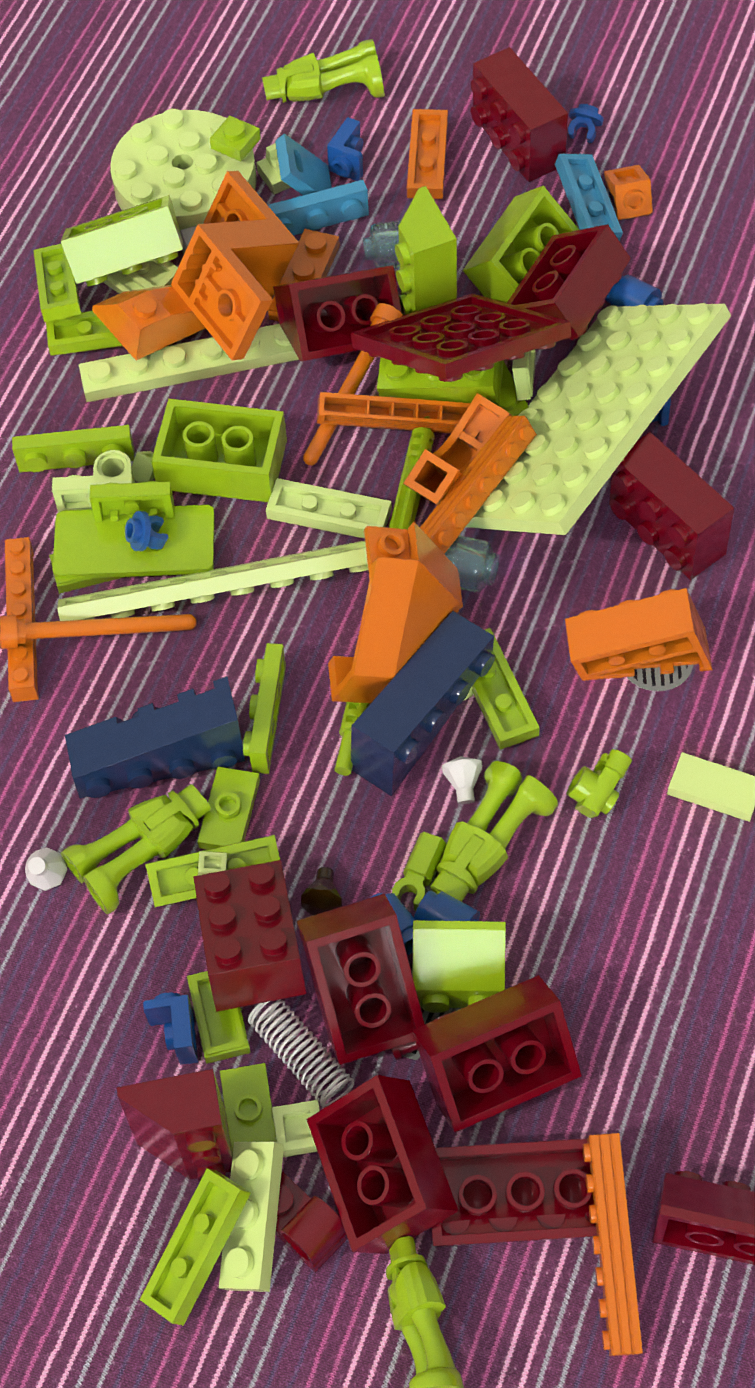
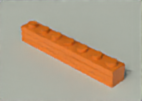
[317,392,471,433]
[420,416,537,554]
[5,537,39,702]
[583,1133,643,1356]

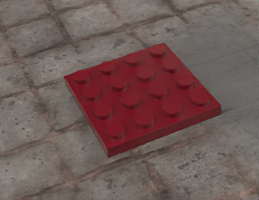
[351,293,571,382]

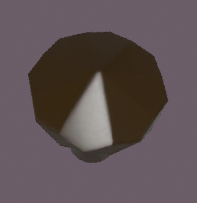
[301,867,342,915]

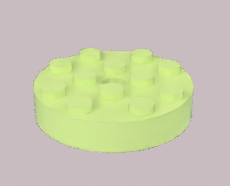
[111,109,257,230]

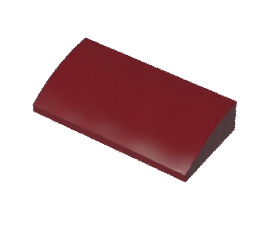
[432,1138,597,1247]

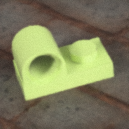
[52,450,135,512]

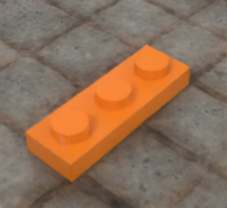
[407,109,448,199]
[268,229,340,322]

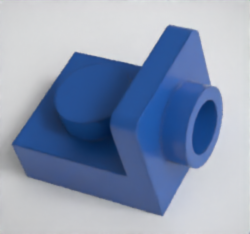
[327,117,363,181]
[143,992,198,1065]

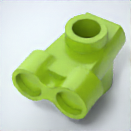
[566,749,632,818]

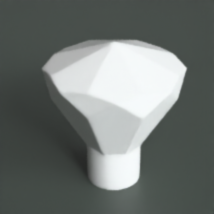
[442,756,482,804]
[25,848,67,891]

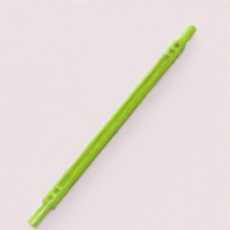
[334,416,435,776]

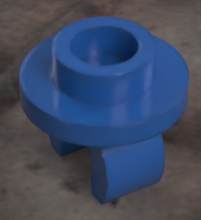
[568,104,604,143]
[125,511,168,551]

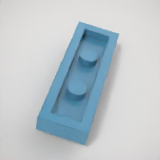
[555,154,623,241]
[268,180,369,235]

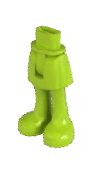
[262,39,385,103]
[430,761,558,902]
[61,784,211,914]
[386,1236,464,1388]

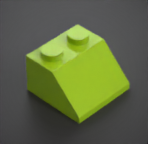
[413,920,506,1013]

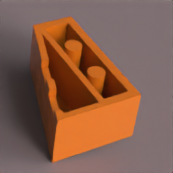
[565,588,713,681]

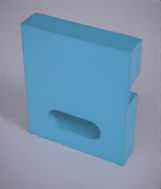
[275,133,332,195]

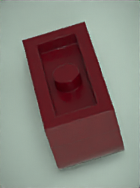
[275,1171,348,1273]

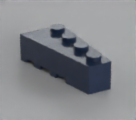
[351,611,495,796]
[65,676,245,799]

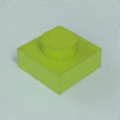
[210,115,261,162]

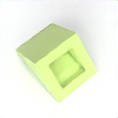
[132,451,155,483]
[197,851,227,876]

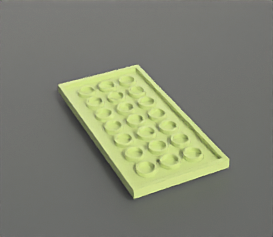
[466,303,731,535]

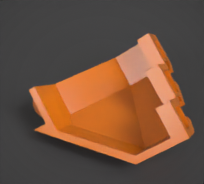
[328,522,463,704]

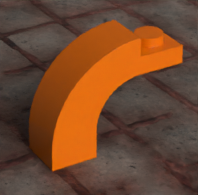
[403,393,512,505]

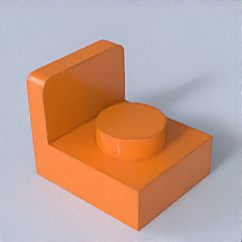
[604,165,653,220]

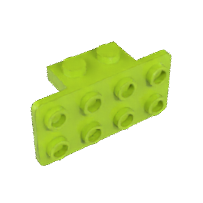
[52,481,215,578]

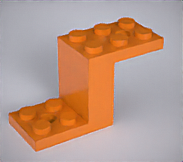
[171,171,299,361]

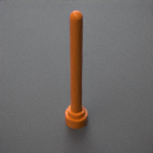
[303,303,403,466]
[0,614,197,649]

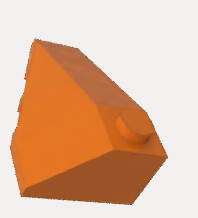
[92,285,205,361]

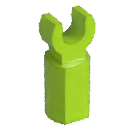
[392,832,446,911]

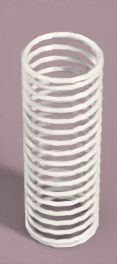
[248,999,354,1108]

